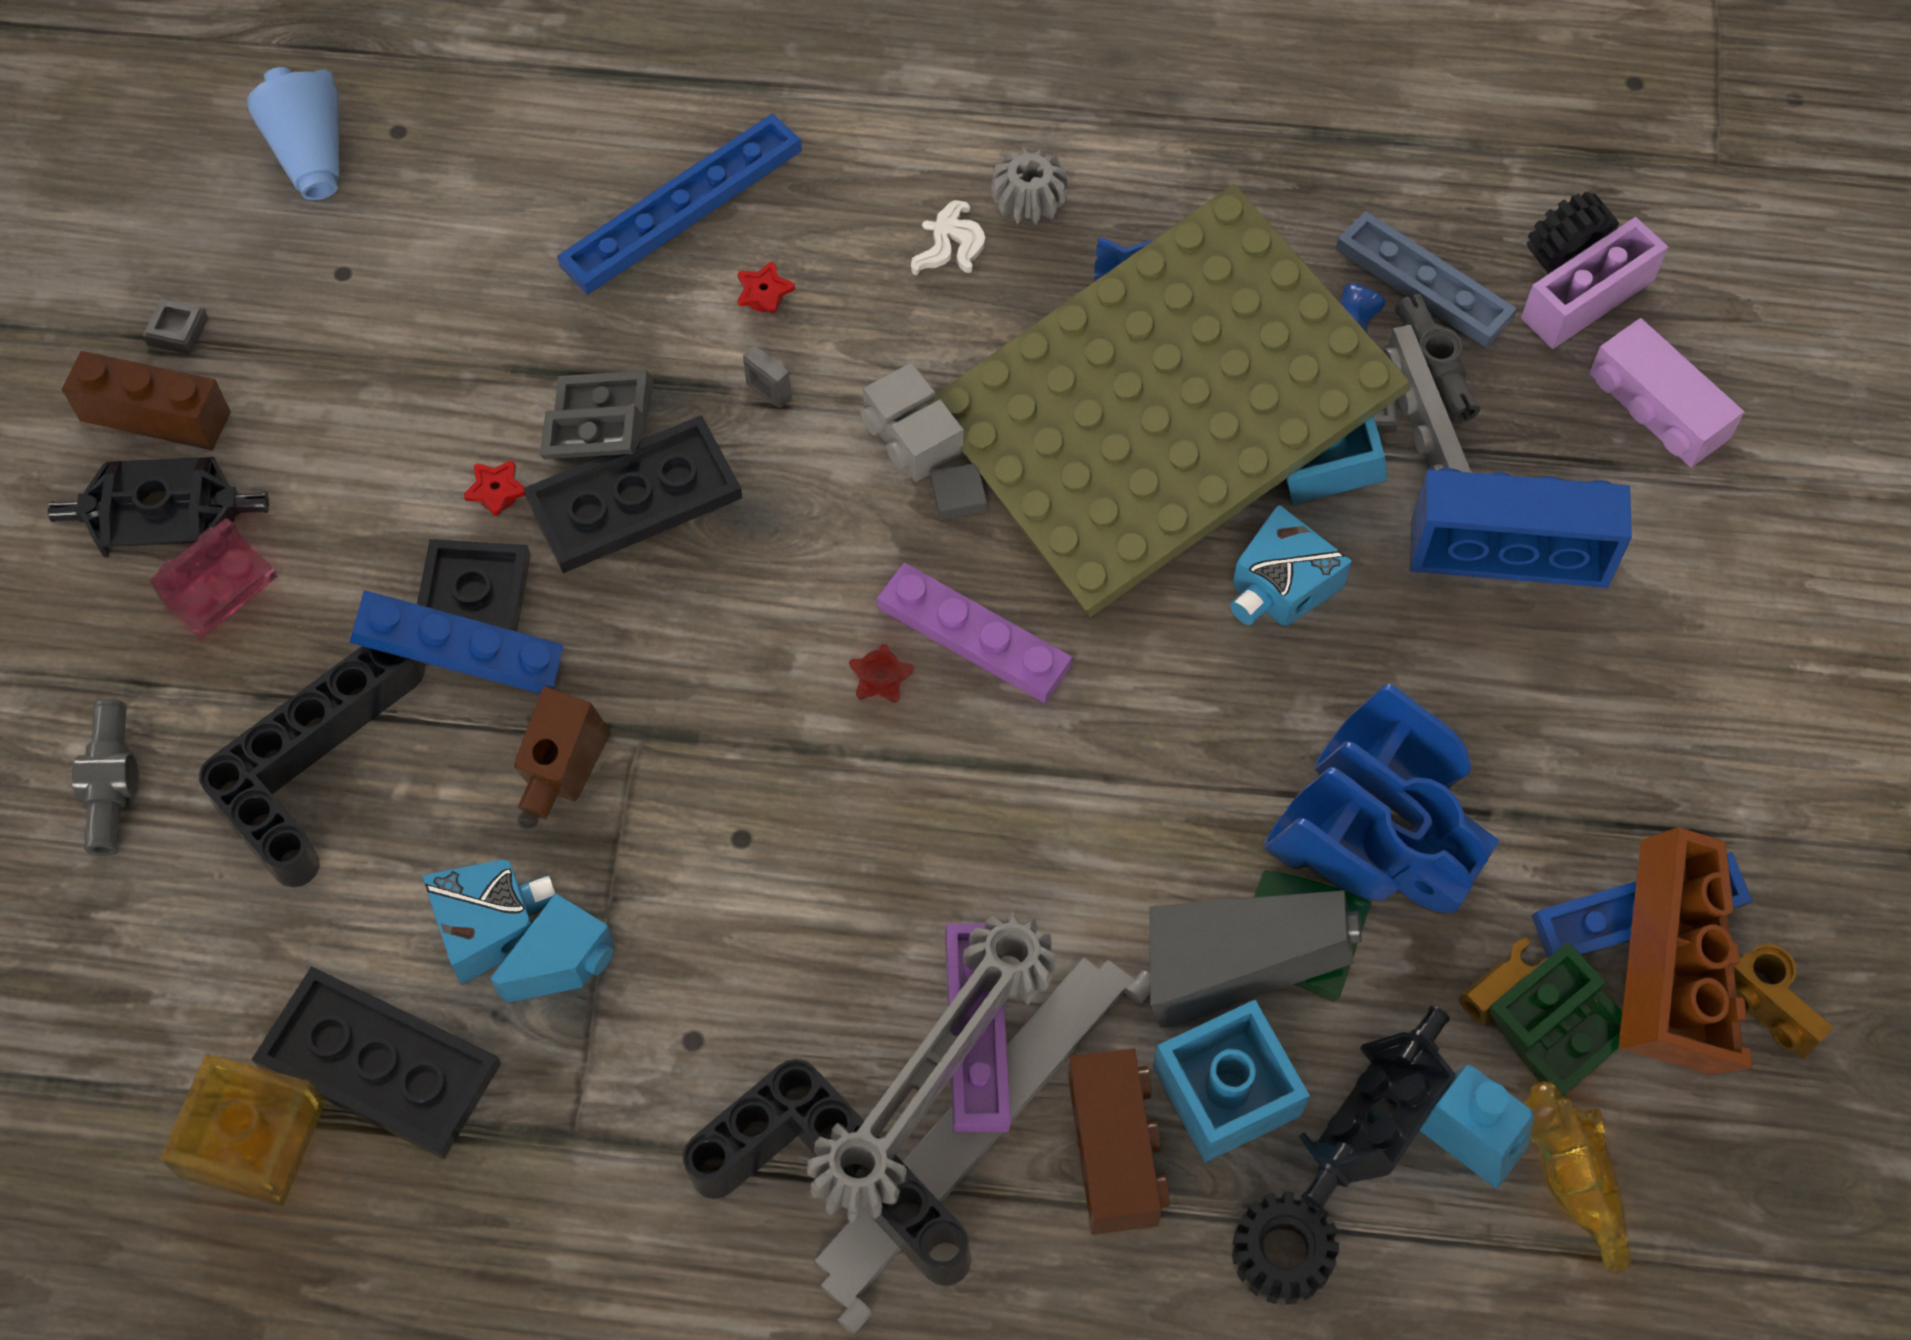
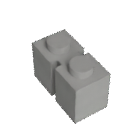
[861,362,964,483]

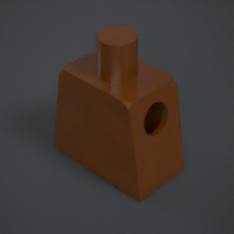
[514,686,611,819]

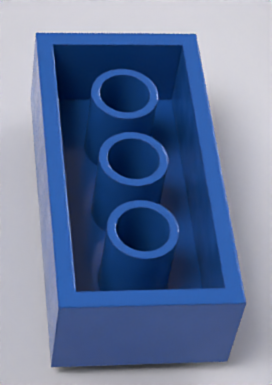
[1410,468,1632,588]

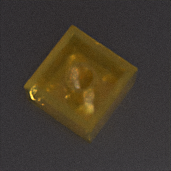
[160,1053,325,1207]

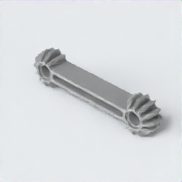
[807,911,1057,1223]

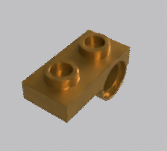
[1733,944,1834,1060]

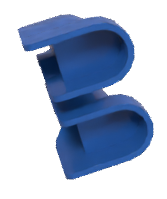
[1263,684,1500,914]

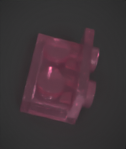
[150,519,278,640]

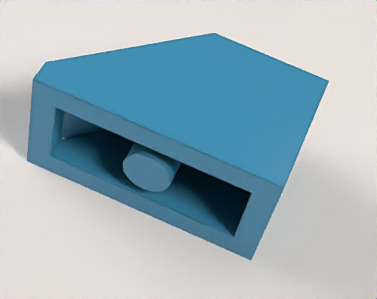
[490,893,614,1003]

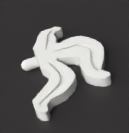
[911,200,985,276]

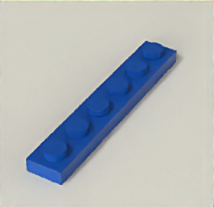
[557,113,802,295]

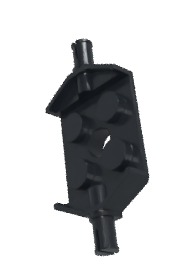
[48,457,269,557]
[1299,1006,1456,1211]

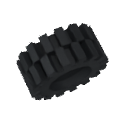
[1527,192,1619,274]
[1232,1191,1339,1305]

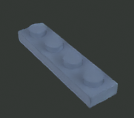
[1336,211,1517,349]

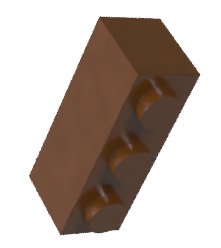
[62,350,231,451]
[1067,1048,1169,1235]

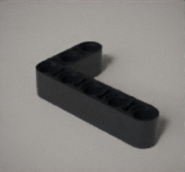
[199,646,425,887]
[683,1059,971,1286]

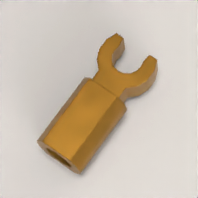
[1459,938,1547,1025]

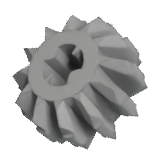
[991,147,1068,225]

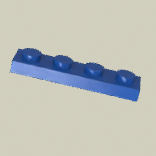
[349,590,563,694]
[1531,852,1753,958]

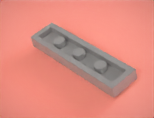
[1383,325,1472,473]

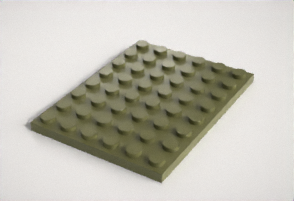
[926,184,1410,618]

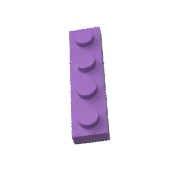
[877,563,1072,704]
[945,924,1011,1133]

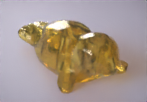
[1523,1081,1631,1272]

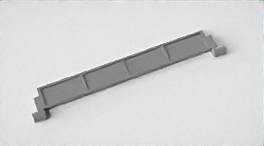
[814,957,1150,1335]

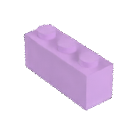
[1521,217,1668,349]
[1589,318,1745,468]

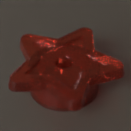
[849,644,914,703]

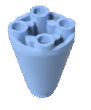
[246,67,339,200]

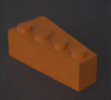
[1618,827,1752,1075]

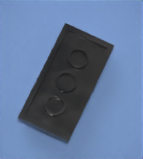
[523,415,743,573]
[251,966,501,1159]

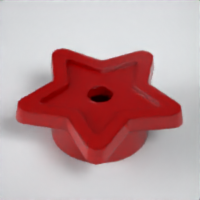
[737,262,795,314]
[464,460,525,516]

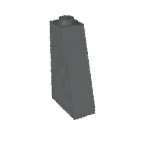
[1149,890,1362,1028]

